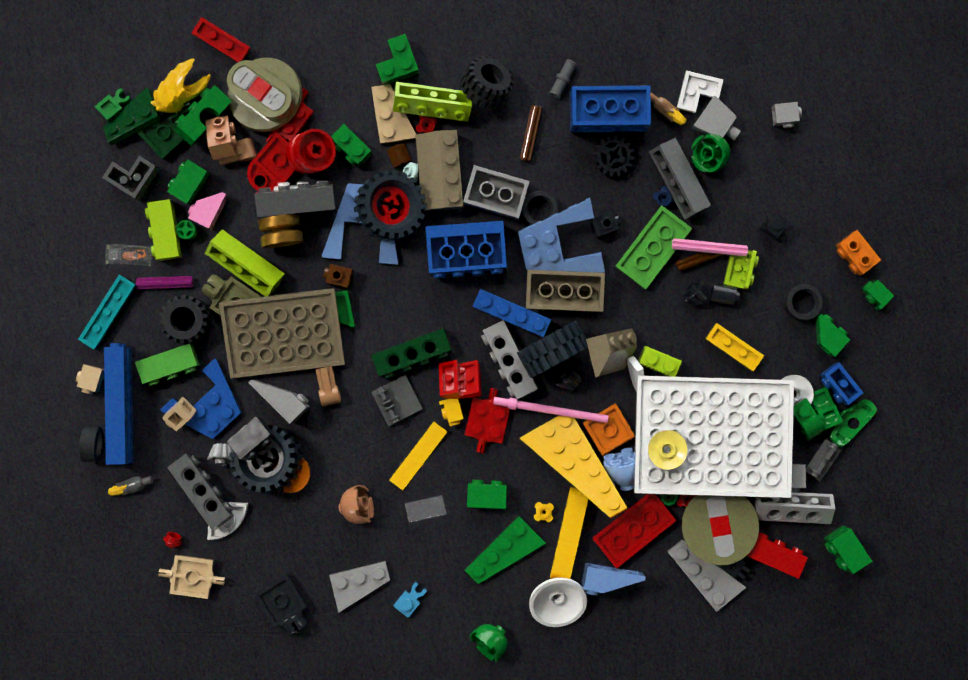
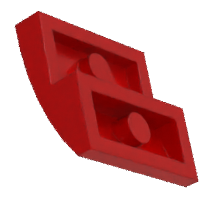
[439,360,481,399]

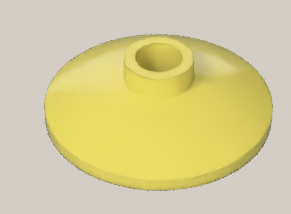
[648,430,687,470]

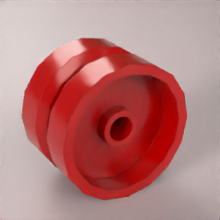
[286,129,336,174]

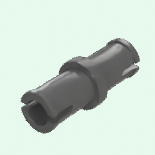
[549,59,577,99]

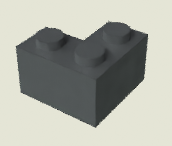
[102,156,160,201]

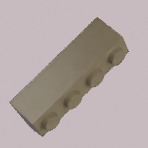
[415,130,463,211]
[526,270,605,312]

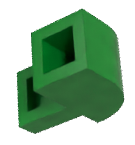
[793,398,826,441]

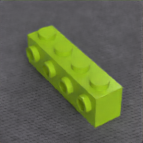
[392,82,472,122]
[205,229,285,296]

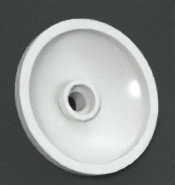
[529,578,587,627]

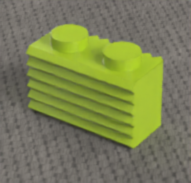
[638,346,682,377]

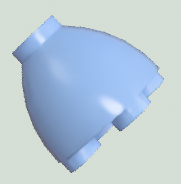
[603,448,635,491]

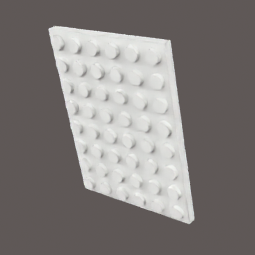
[634,376,794,498]

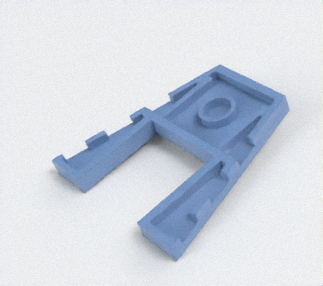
[322,183,398,265]
[518,198,605,273]

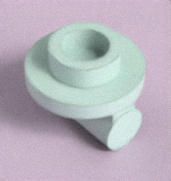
[403,162,419,184]

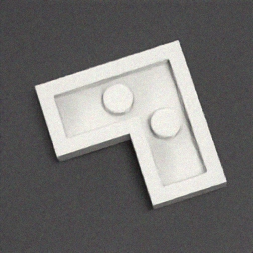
[677,71,723,113]

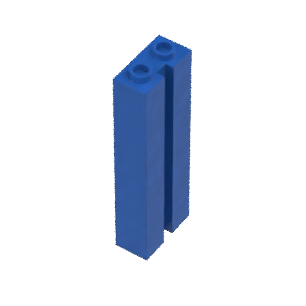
[104,343,134,465]

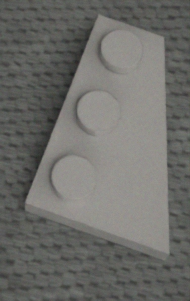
[329,561,390,613]

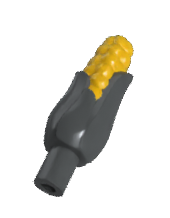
[108,476,153,496]

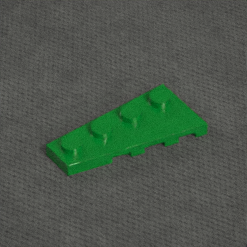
[465,516,546,584]

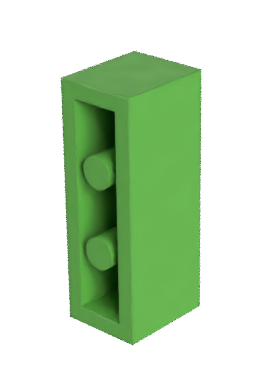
[135,343,200,386]

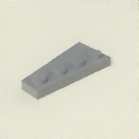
[667,539,746,612]

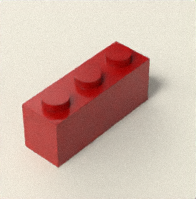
[747,532,808,579]

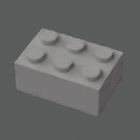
[463,165,530,220]

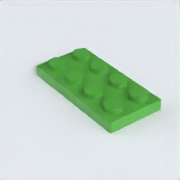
[615,205,692,290]

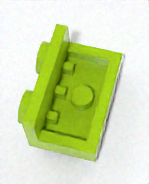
[723,250,759,290]

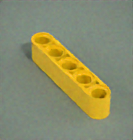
[550,487,588,579]

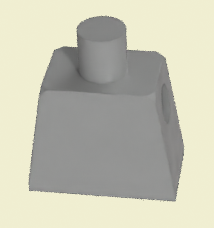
[692,96,741,140]

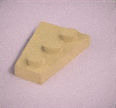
[371,84,416,144]

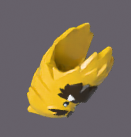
[151,59,211,113]

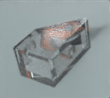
[105,244,151,266]

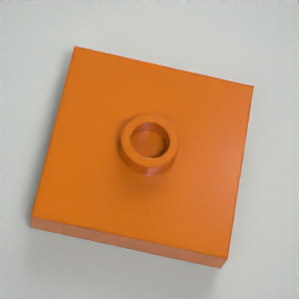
[583,403,635,456]

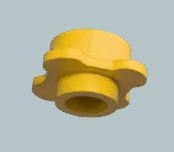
[534,502,554,522]

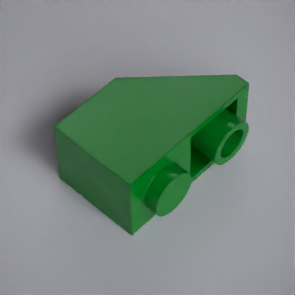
[815,314,850,357]

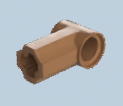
[218,138,257,166]
[316,366,341,407]

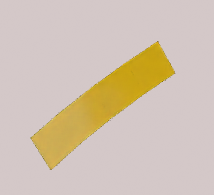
[390,422,447,490]

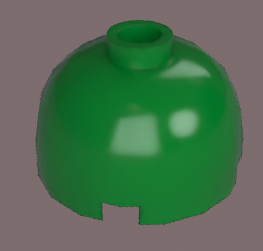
[691,134,730,172]
[469,624,508,662]

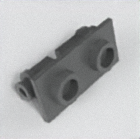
[805,439,842,481]

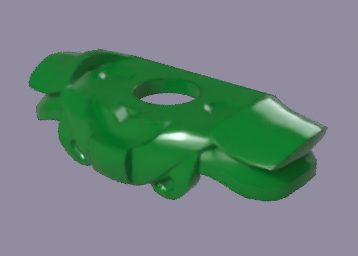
[830,399,877,448]

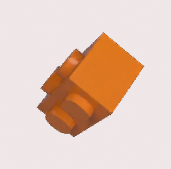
[835,230,881,275]

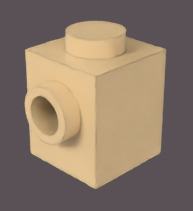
[76,364,104,395]

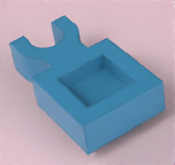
[393,581,427,618]

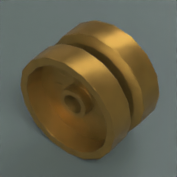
[258,214,304,248]

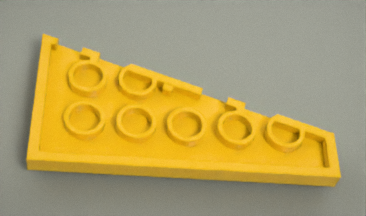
[520,415,627,519]

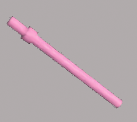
[493,397,608,423]

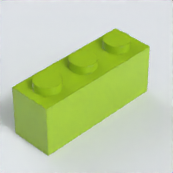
[145,199,182,261]

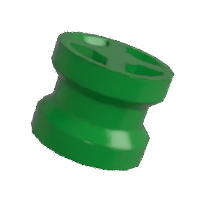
[176,220,198,240]

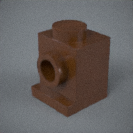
[323,264,354,289]

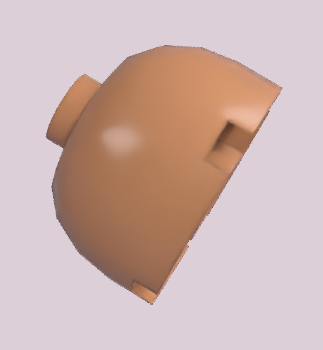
[339,485,374,524]

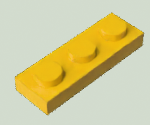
[705,323,764,372]

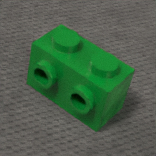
[331,124,373,167]
[167,159,210,206]
[467,480,507,509]

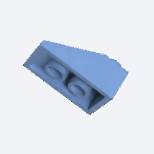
[582,563,646,595]

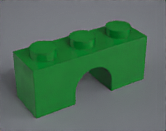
[174,85,232,146]

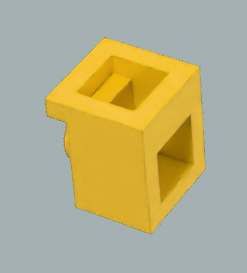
[439,399,464,426]

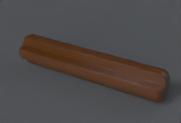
[520,105,542,161]
[676,242,728,271]

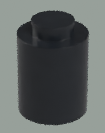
[710,283,740,306]

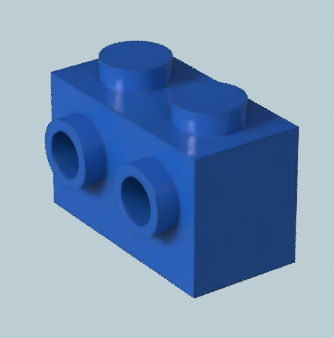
[820,363,863,405]

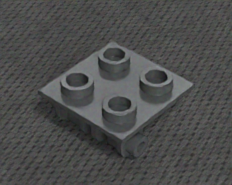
[371,375,422,426]

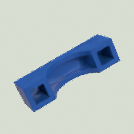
[473,289,551,338]

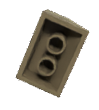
[586,328,637,377]

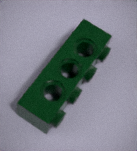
[371,328,451,379]

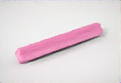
[672,239,748,256]

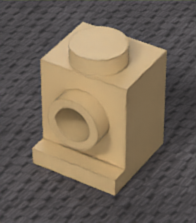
[162,397,196,431]

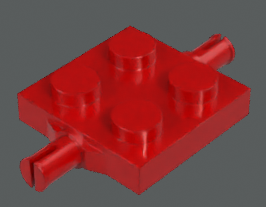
[265,88,314,142]
[464,388,510,453]

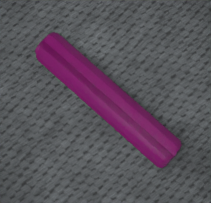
[136,276,193,289]

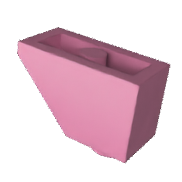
[188,192,229,230]

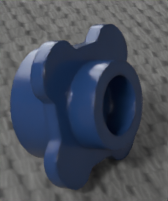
[653,186,674,208]

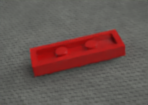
[192,17,251,63]

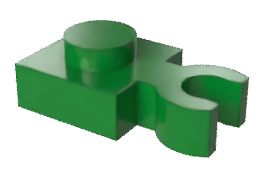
[95,88,131,122]

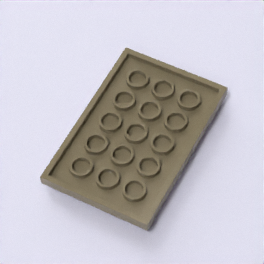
[219,288,345,378]

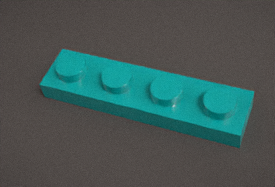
[78,275,136,350]

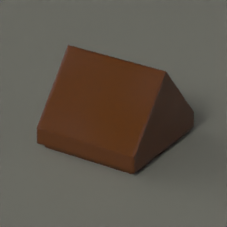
[387,143,411,168]

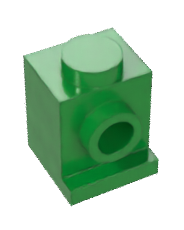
[862,280,894,310]

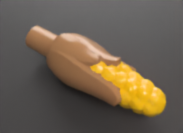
[650,92,686,125]

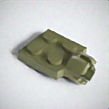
[202,275,262,315]

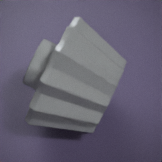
[207,443,234,466]

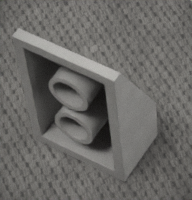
[248,380,310,424]

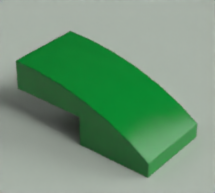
[812,387,843,429]

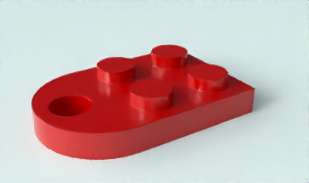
[247,132,295,191]

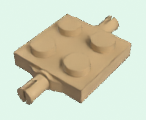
[158,555,225,599]

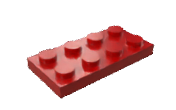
[592,494,677,569]

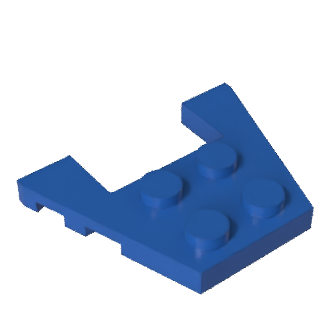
[160,358,242,439]

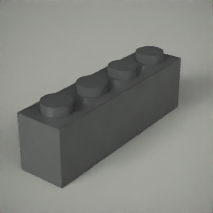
[649,138,711,220]
[254,181,336,217]

